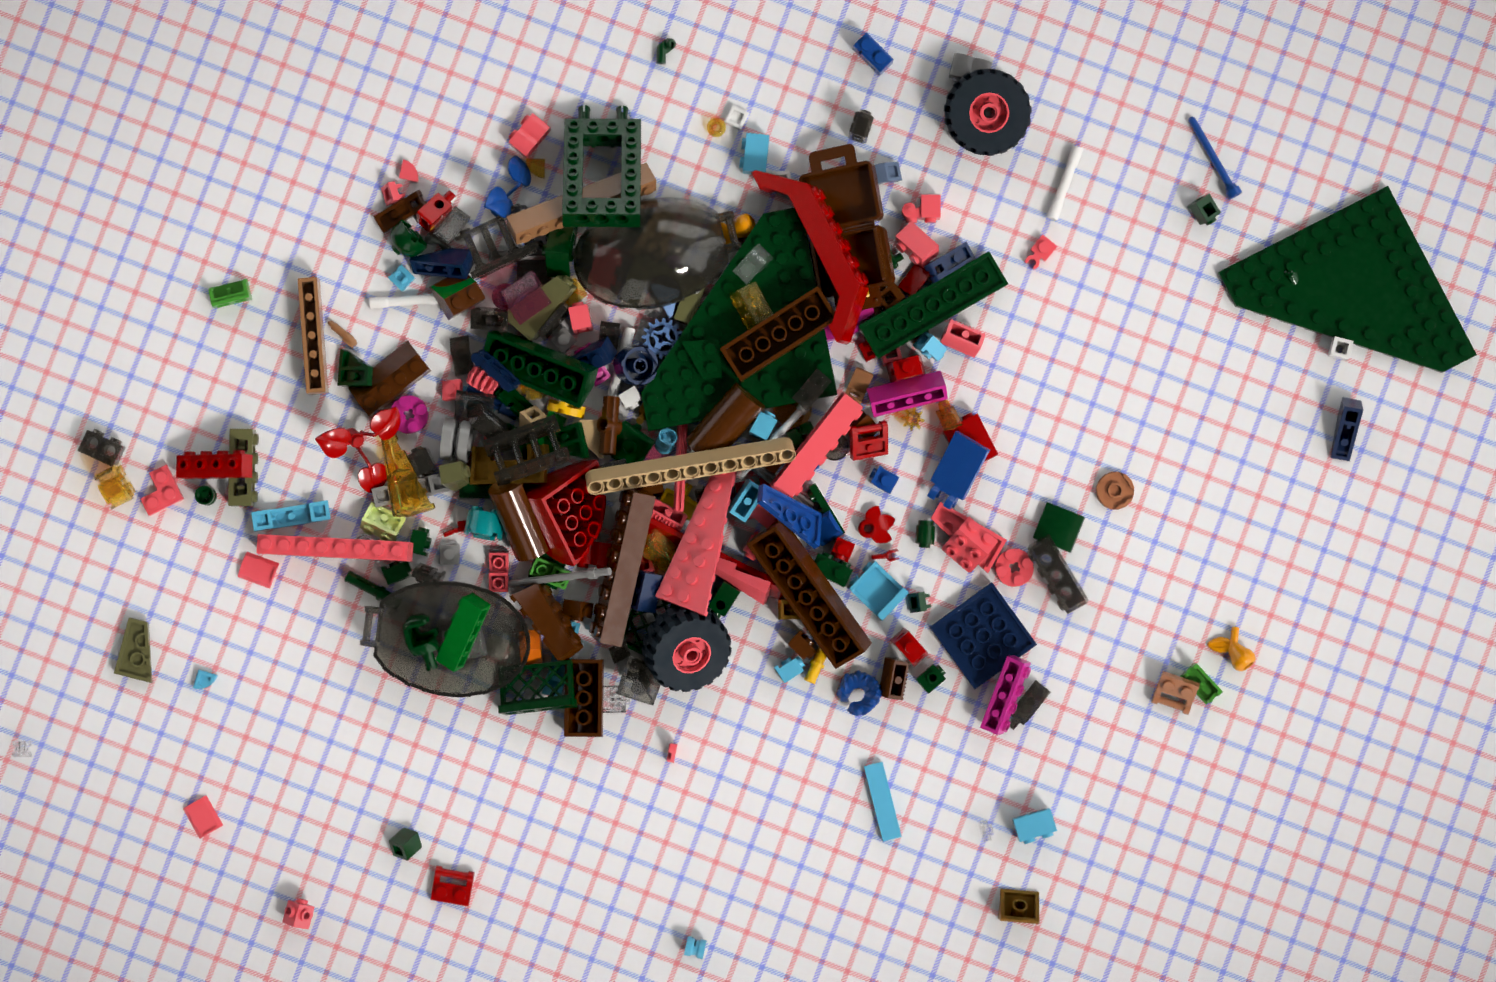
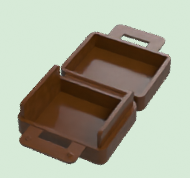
[799,144,895,310]

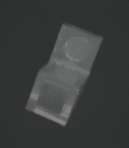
[733,244,773,285]

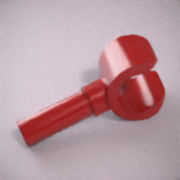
[443,520,466,537]
[871,549,899,561]

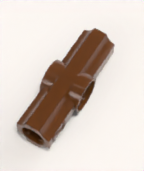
[597,396,622,456]

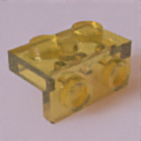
[730,282,773,330]

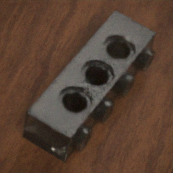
[1027,534,1088,614]

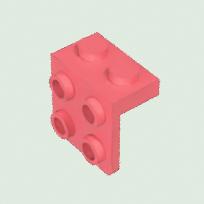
[942,517,998,572]

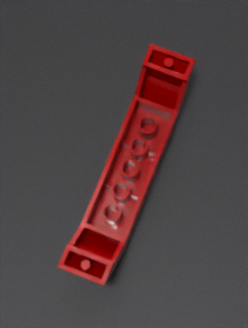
[751,170,869,345]

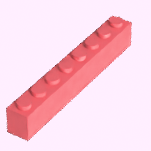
[750,391,863,528]
[256,534,413,562]

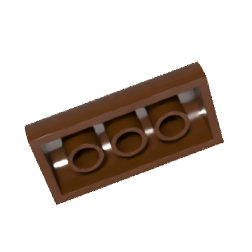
[686,383,765,452]
[488,482,549,561]
[564,659,604,737]

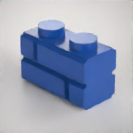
[853,33,894,76]

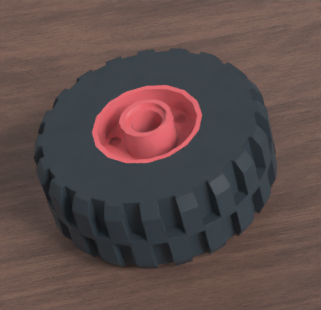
[944,69,1032,156]
[642,606,732,692]

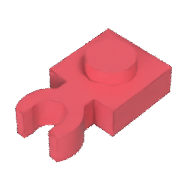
[1024,235,1057,270]

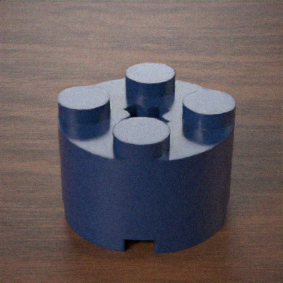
[613,346,658,385]

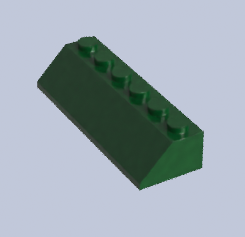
[479,328,598,408]

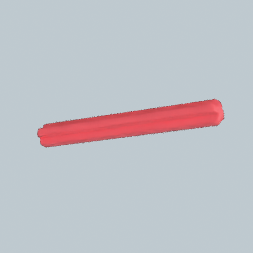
[673,424,688,513]

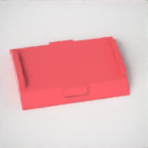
[238,552,279,589]
[183,795,223,838]

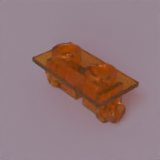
[935,400,962,431]

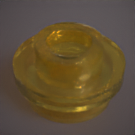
[707,118,726,137]

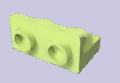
[360,502,406,541]

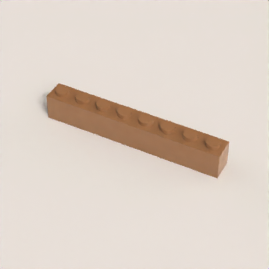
[506,163,656,245]

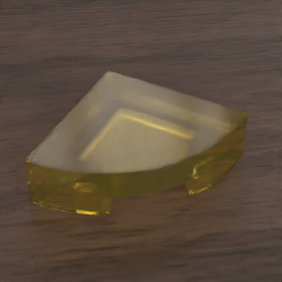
[526,158,545,179]

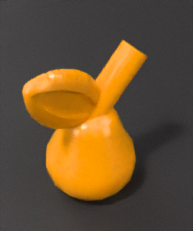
[709,213,756,253]
[1207,627,1256,671]

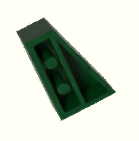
[542,227,578,277]

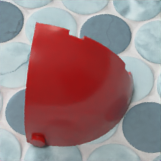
[524,460,606,566]

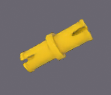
[804,647,827,684]

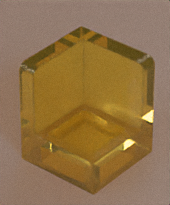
[566,278,587,307]

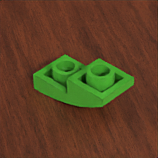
[529,557,572,590]

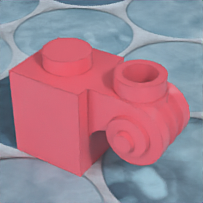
[902,195,941,223]

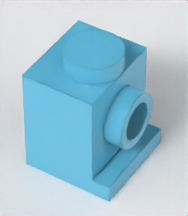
[913,332,948,361]
[774,656,805,683]

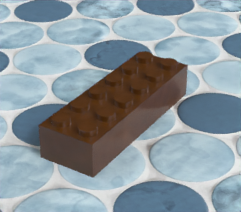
[720,286,835,382]

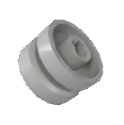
[440,418,474,463]

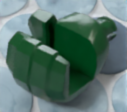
[402,613,440,671]

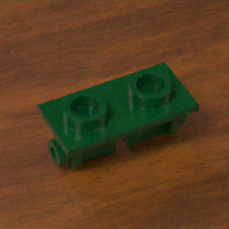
[495,388,533,418]

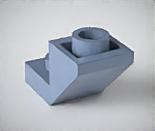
[875,162,902,185]

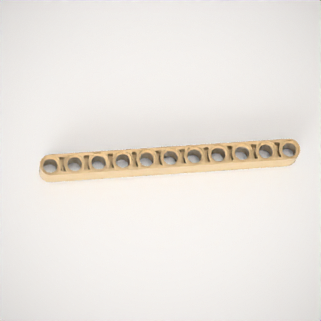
[585,437,796,495]

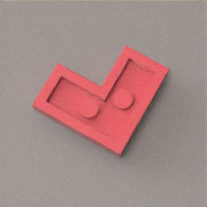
[141,465,184,516]

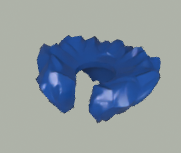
[836,670,882,716]

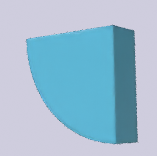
[193,670,218,689]

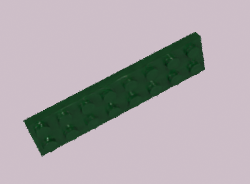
[858,251,1008,360]

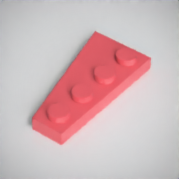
[930,502,1007,573]

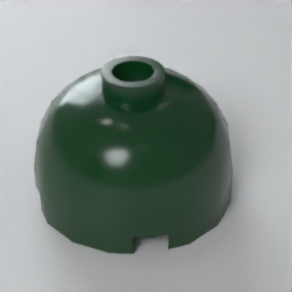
[390,219,427,257]

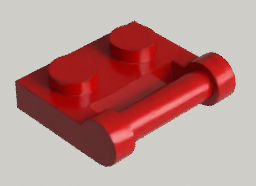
[848,420,888,461]
[430,865,475,906]

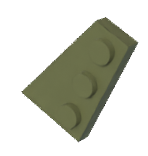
[114,618,152,683]

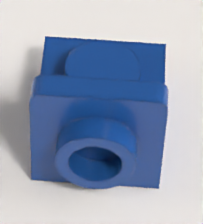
[869,466,899,494]

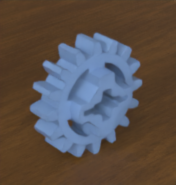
[642,318,682,360]

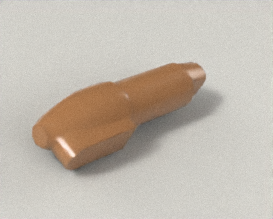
[328,321,357,348]

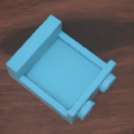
[849,561,909,621]

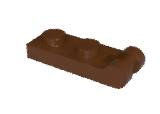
[373,190,427,233]

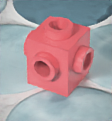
[282,898,315,929]

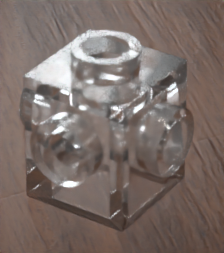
[602,685,630,713]

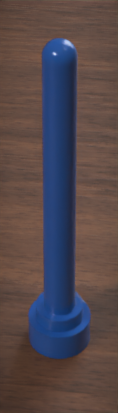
[1188,117,1242,200]

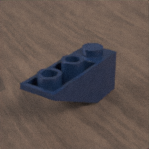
[571,336,618,368]

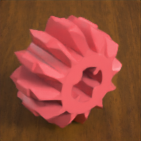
[466,367,499,395]

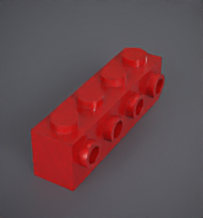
[176,450,253,479]

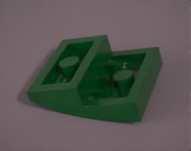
[1033,502,1085,553]

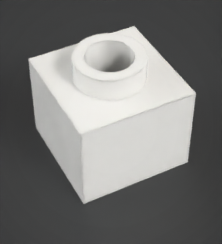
[1328,336,1354,361]
[618,386,643,411]

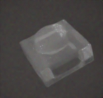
[979,820,994,842]

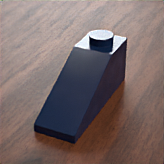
[409,248,474,279]
[1330,397,1363,461]

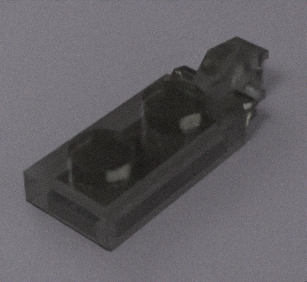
[1010,680,1051,730]

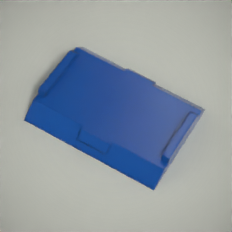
[820,510,843,546]

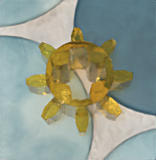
[901,407,925,431]

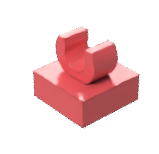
[381,181,405,206]

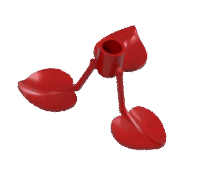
[315,406,401,493]

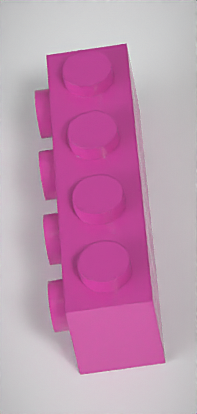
[866,371,948,417]
[980,655,1031,735]

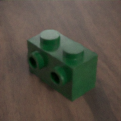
[814,551,853,588]

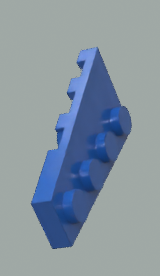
[757,484,822,549]

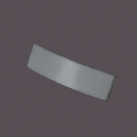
[371,473,451,508]

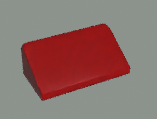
[898,262,936,296]

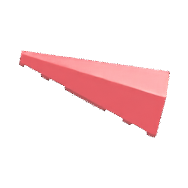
[715,558,771,605]

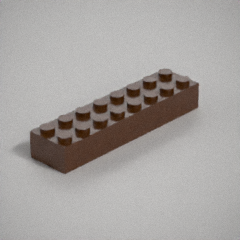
[589,488,656,647]
[747,521,872,669]

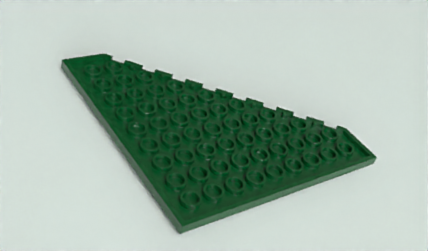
[1218,186,1477,373]
[641,207,837,431]

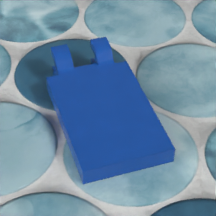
[927,431,990,510]

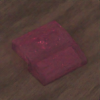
[502,270,551,325]

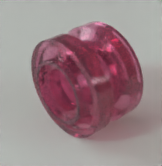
[492,283,520,310]

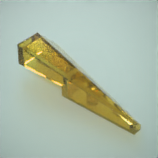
[381,435,435,517]

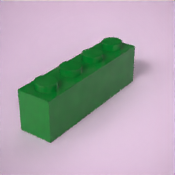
[436,592,491,672]

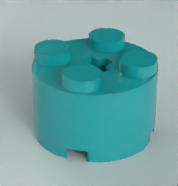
[464,506,504,541]

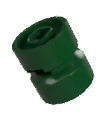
[786,420,814,451]

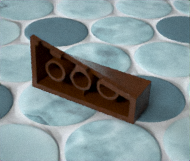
[510,584,584,660]

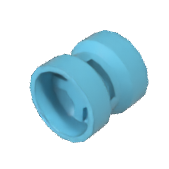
[655,428,677,454]
[684,936,707,959]

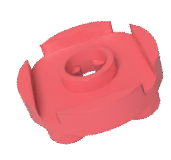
[995,549,1034,587]

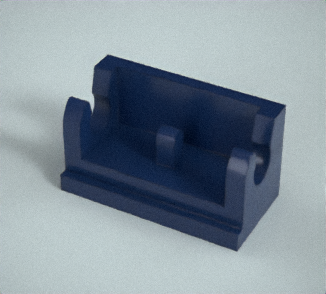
[631,570,663,613]

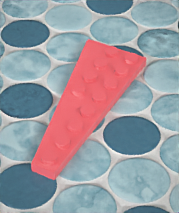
[655,471,737,617]

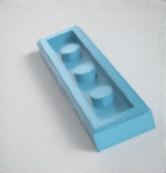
[864,762,902,841]

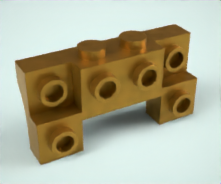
[470,444,549,488]

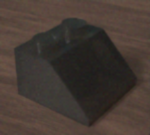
[617,656,661,705]

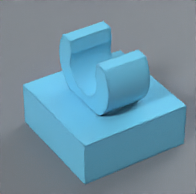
[388,264,416,292]

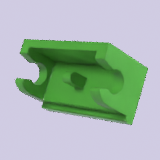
[208,279,252,309]
[1180,663,1223,705]

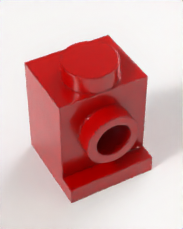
[830,537,855,563]

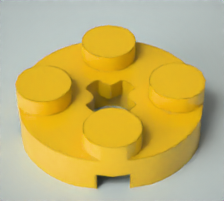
[546,399,586,418]

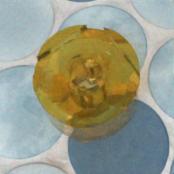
[94,465,136,509]

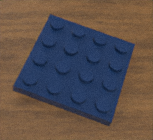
[930,582,1037,690]

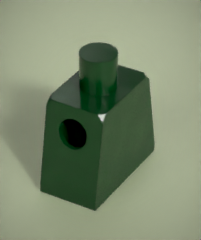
[708,581,741,618]

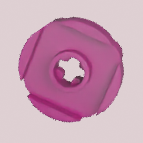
[391,395,429,434]

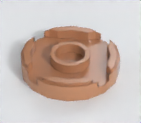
[1096,472,1134,510]

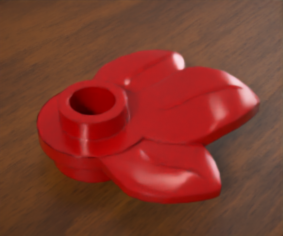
[858,506,895,544]

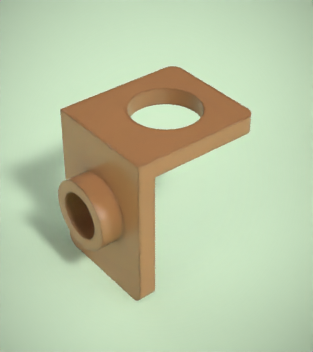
[845,367,874,404]

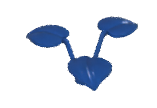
[484,156,546,236]

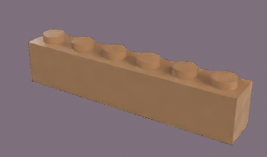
[298,277,329,395]

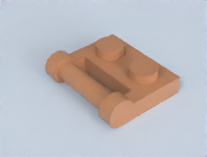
[1151,671,1200,715]

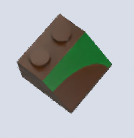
[429,275,485,320]

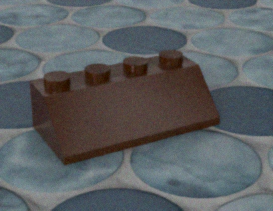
[348,341,432,418]

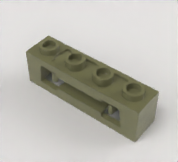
[228,429,259,507]

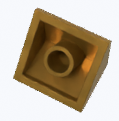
[998,889,1040,924]

